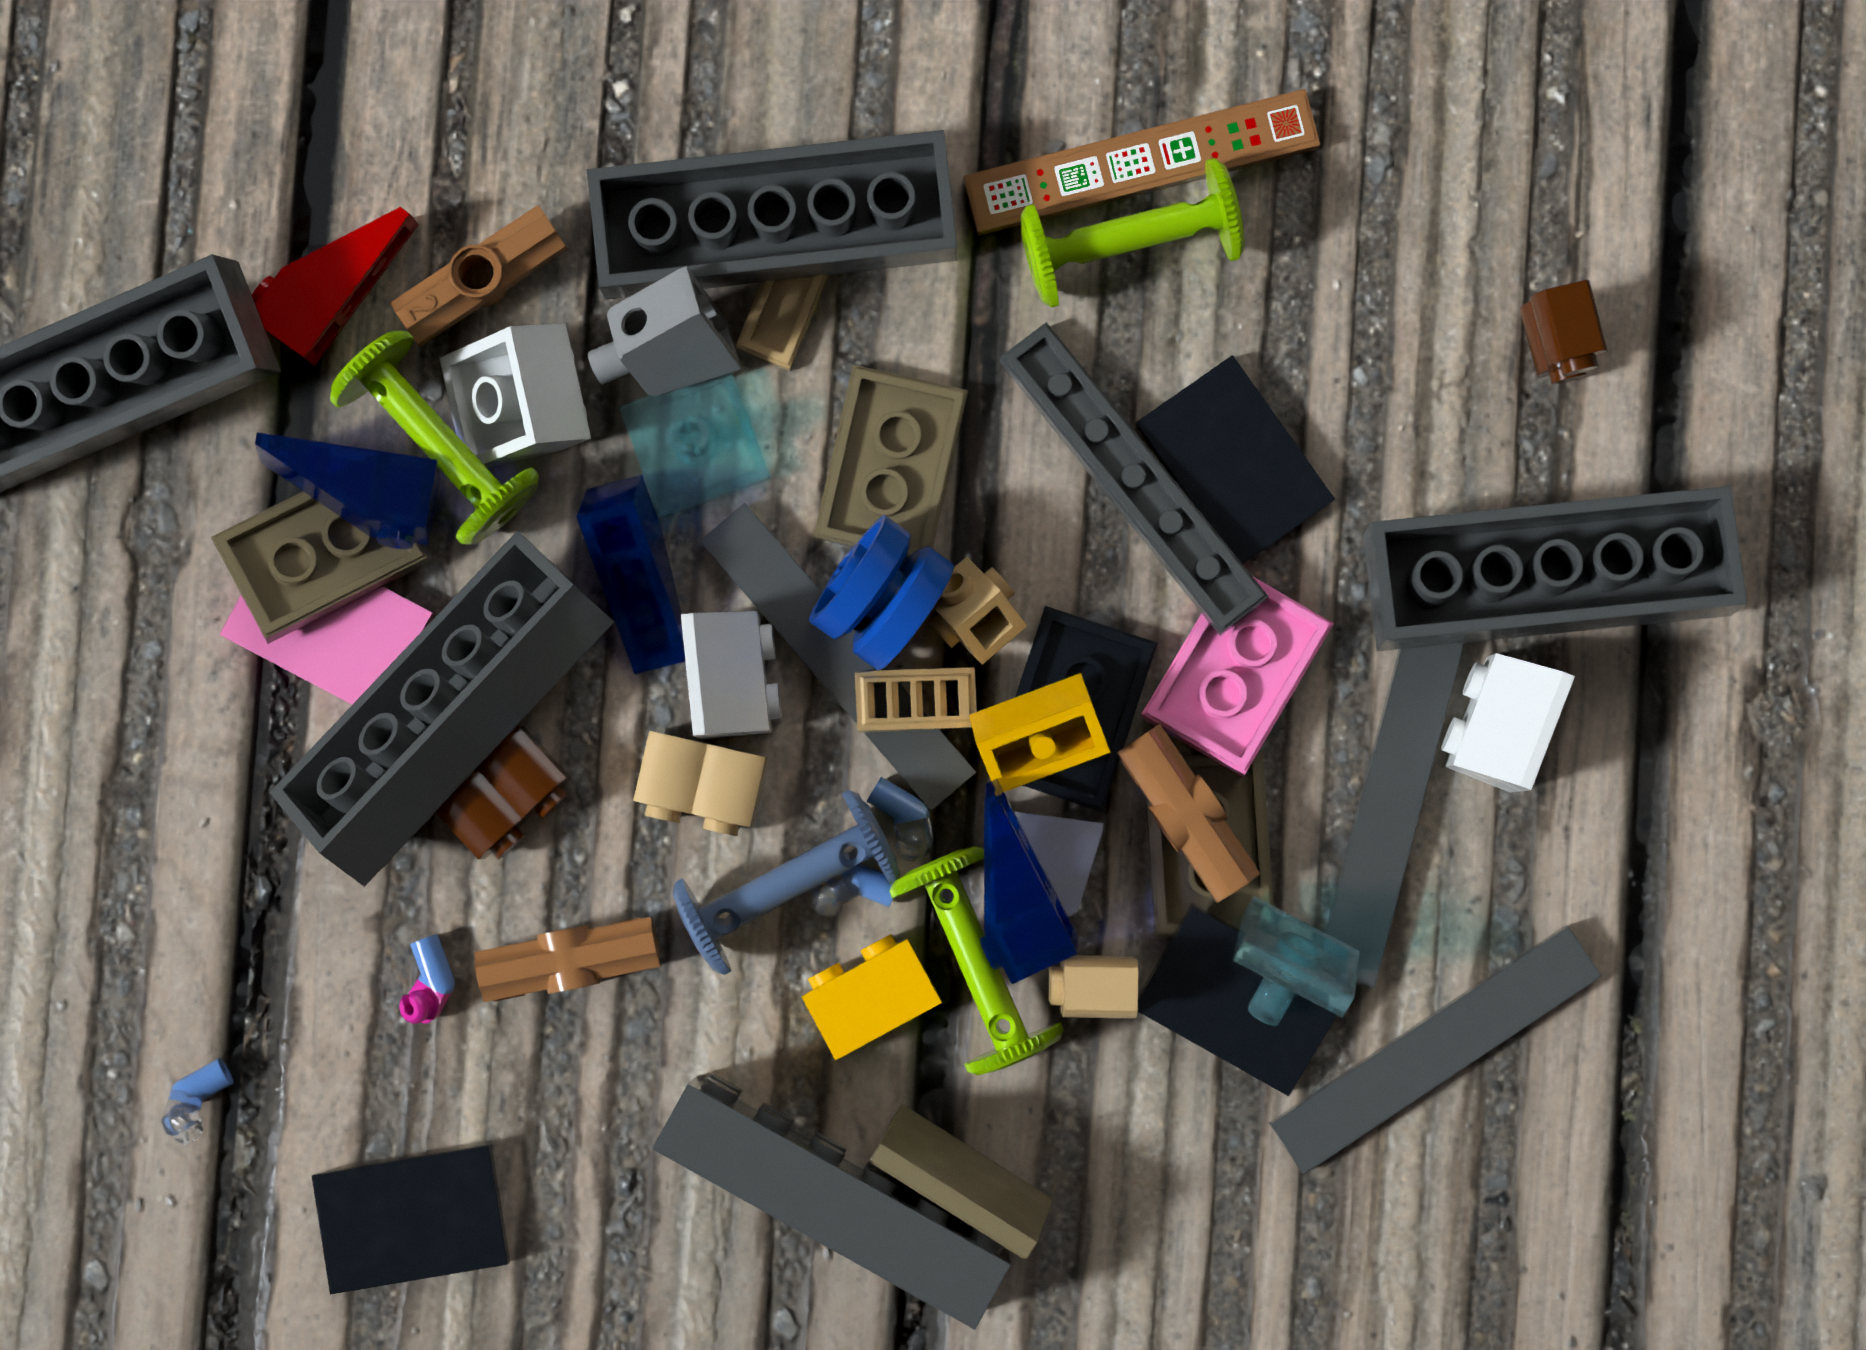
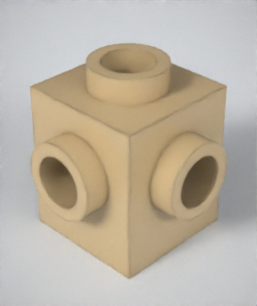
[928,557,1027,665]

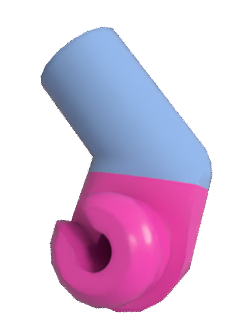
[399,934,455,1024]

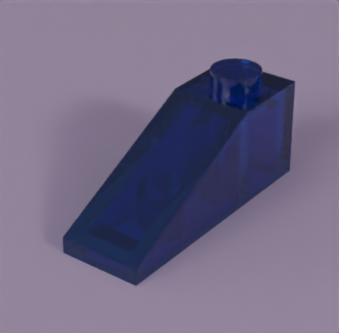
[255,432,440,549]
[576,474,685,674]
[980,779,1078,984]

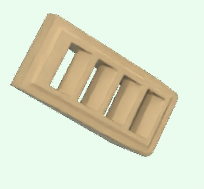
[855,667,977,733]

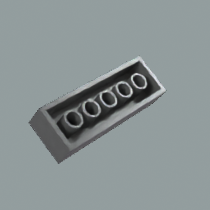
[586,130,957,300]
[0,254,281,492]
[1363,486,1747,651]
[269,530,614,887]
[652,1073,1011,1330]

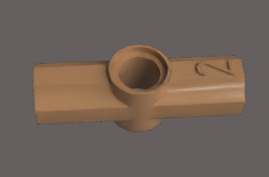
[390,205,568,347]
[1116,724,1260,903]
[474,917,662,1002]

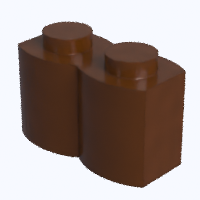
[1520,280,1608,385]
[435,725,571,860]

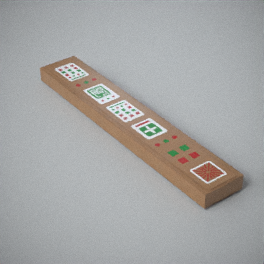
[963,89,1320,236]

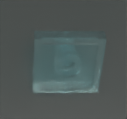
[618,373,771,519]
[1233,896,1360,1026]

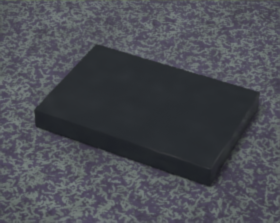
[1135,355,1335,564]
[1015,606,1158,812]
[1138,903,1349,1096]
[311,1144,510,1295]

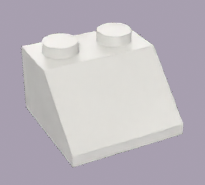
[440,323,591,468]
[681,611,782,740]
[1441,653,1575,793]

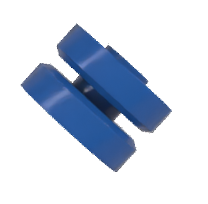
[809,514,954,671]

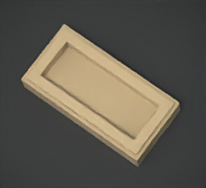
[735,275,829,371]

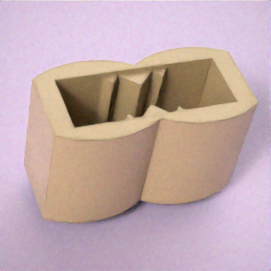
[633,731,769,836]
[1048,955,1138,1019]

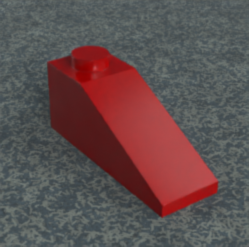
[252,207,419,366]

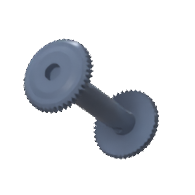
[672,790,901,975]

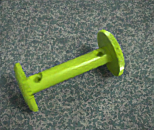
[1020,158,1245,307]
[330,330,539,544]
[889,846,1064,1076]

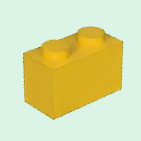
[969,673,1110,795]
[801,933,942,1061]

